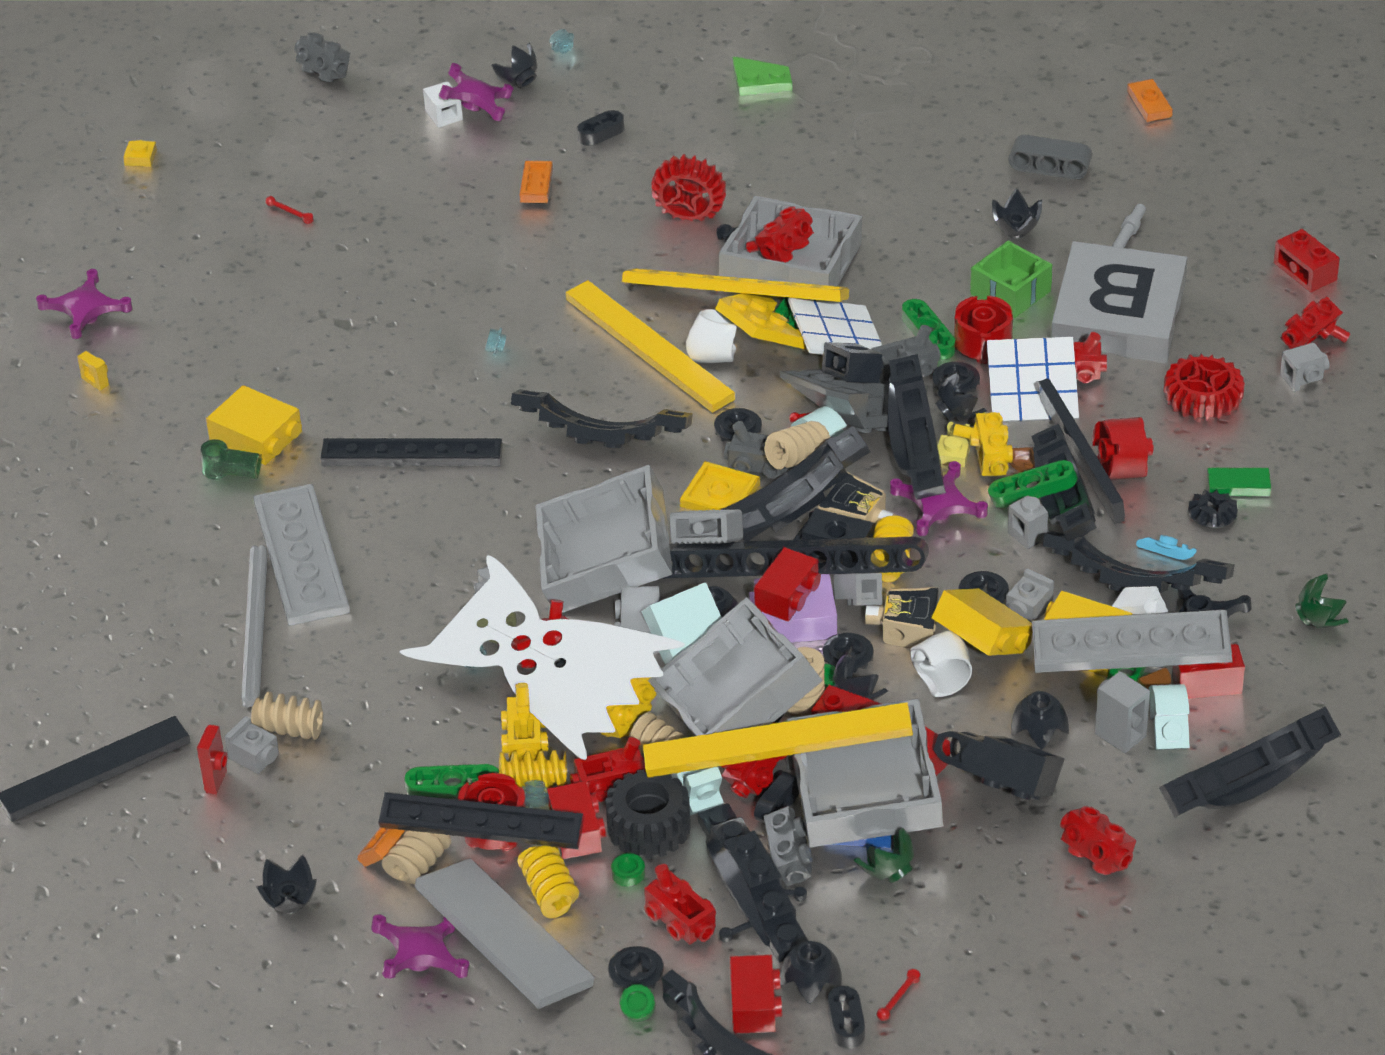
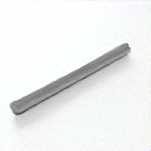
[241,545,268,708]

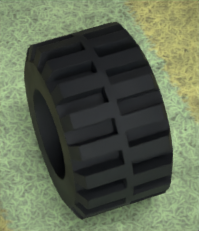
[606,770,691,859]

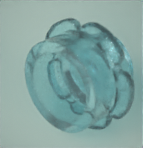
[550,29,574,53]
[485,328,507,356]
[522,780,548,807]

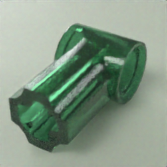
[200,439,262,480]

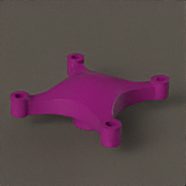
[439,63,514,121]
[36,269,133,339]
[890,461,988,536]
[371,914,469,979]

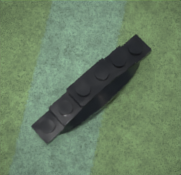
[888,354,946,500]
[511,389,693,448]
[1031,423,1097,541]
[721,426,871,541]
[1043,531,1235,593]
[1159,706,1342,817]
[698,803,809,963]
[662,969,772,1055]

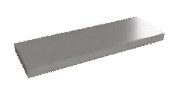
[253,484,350,626]
[1032,610,1232,673]
[415,858,595,1009]

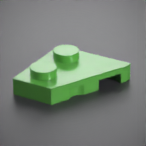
[733,57,792,96]

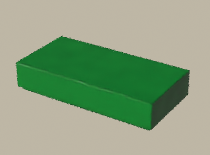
[1207,468,1271,496]

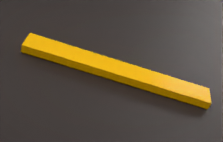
[622,268,849,302]
[565,280,735,413]
[643,702,913,778]

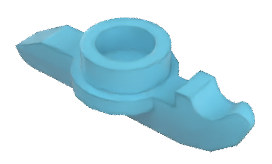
[1136,535,1197,560]

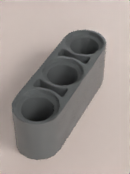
[1008,135,1093,179]

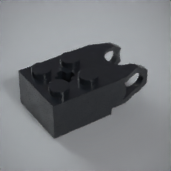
[933,731,1065,800]

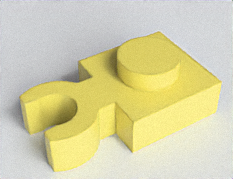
[938,422,970,467]

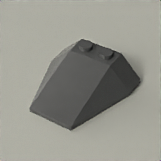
[780,369,928,433]

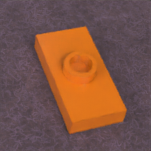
[1127,79,1173,122]
[520,161,553,203]
[357,828,405,867]

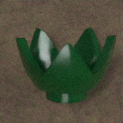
[1295,573,1349,628]
[854,828,914,883]

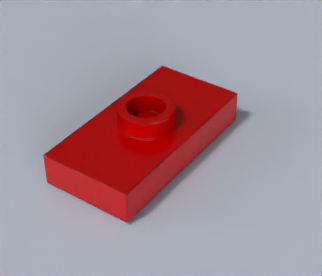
[197,724,228,795]

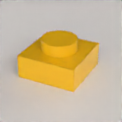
[123,140,157,167]
[77,351,109,391]

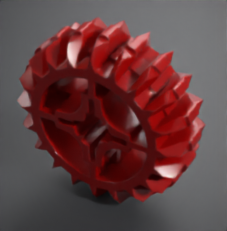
[651,154,726,222]
[1163,353,1245,421]

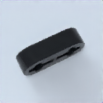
[577,110,624,146]
[754,772,799,824]
[828,986,865,1049]

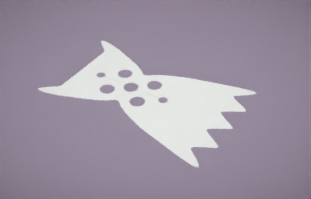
[399,555,685,760]

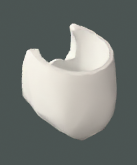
[686,309,737,364]
[910,631,972,697]

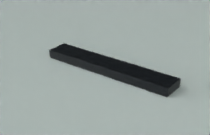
[1038,378,1125,524]
[320,438,503,466]
[0,716,191,822]
[378,792,584,849]

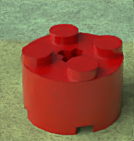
[954,296,1013,364]
[1092,417,1154,480]
[458,773,526,851]

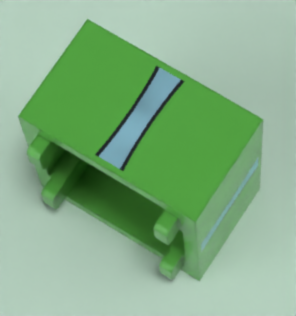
[970,241,1053,319]

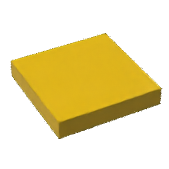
[680,461,760,511]

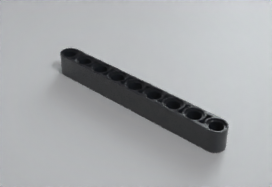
[663,537,929,579]

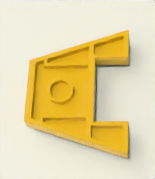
[715,293,807,350]

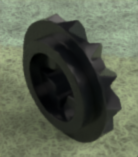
[933,361,980,395]
[714,408,762,441]
[1188,489,1238,528]
[959,571,1009,604]
[823,633,874,673]
[608,946,664,990]

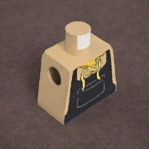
[818,472,896,528]
[865,587,939,649]

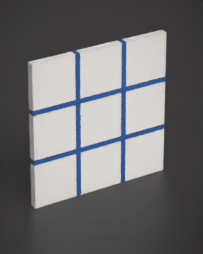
[788,297,882,354]
[987,337,1079,422]

